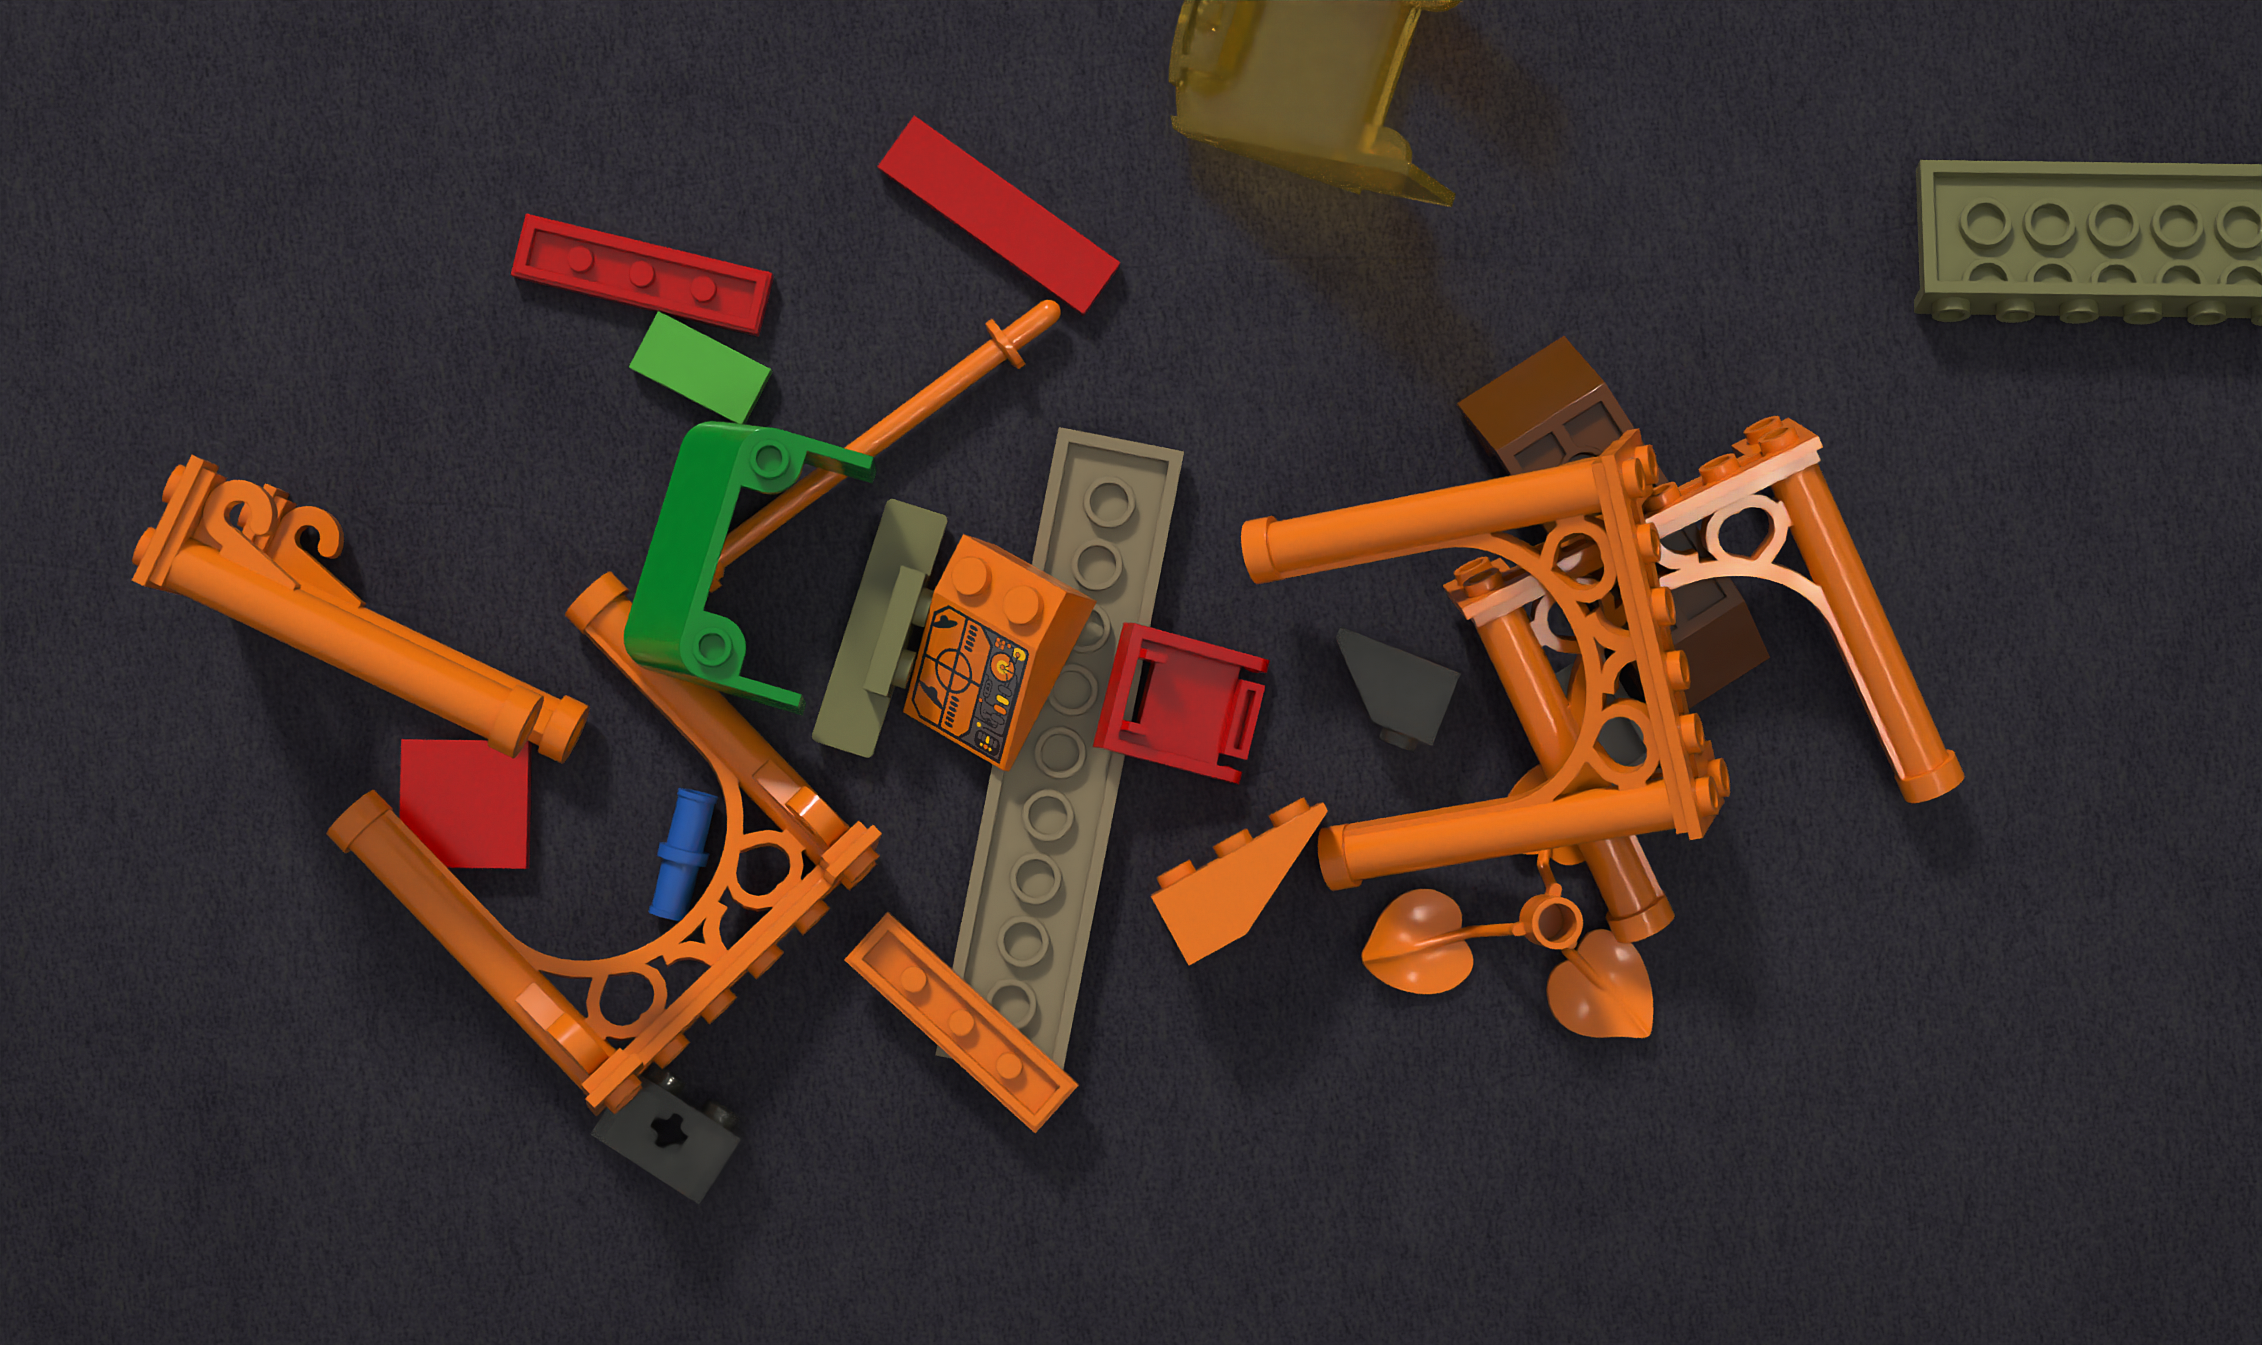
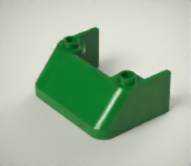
[624,421,876,716]

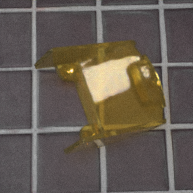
[1169,0,1462,207]

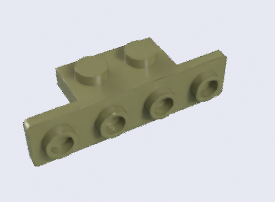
[812,499,948,758]

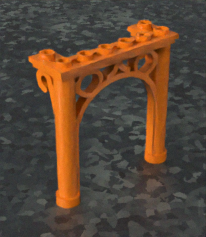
[1443,416,1965,943]
[1241,428,1730,891]
[132,455,590,764]
[327,571,882,1116]

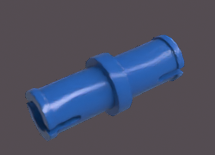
[648,788,718,921]

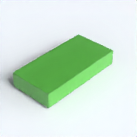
[629,311,773,425]

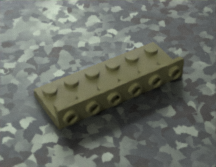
[1914,160,2262,326]

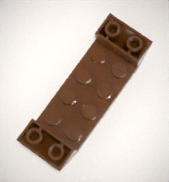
[1456,336,1770,709]

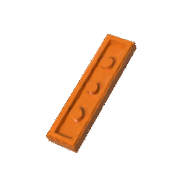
[844,912,1079,1133]

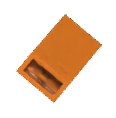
[1151,798,1328,965]

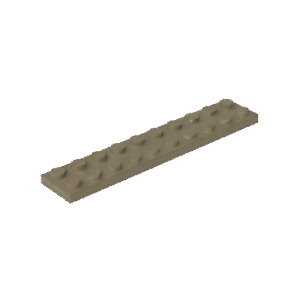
[935,427,1184,1070]

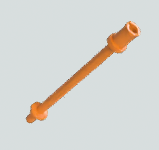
[709,300,1061,593]

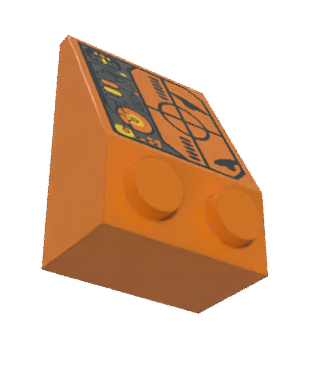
[903,534,1097,772]

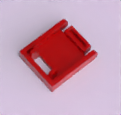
[1093,622,1270,784]

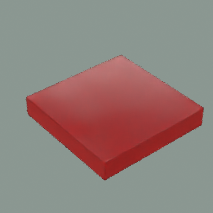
[400,739,532,869]

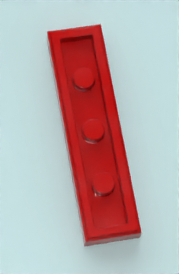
[877,115,1121,316]
[511,214,774,337]

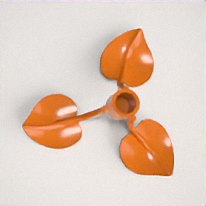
[1361,763,1653,1038]

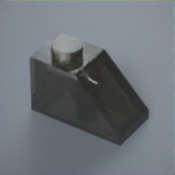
[1333,627,1461,753]

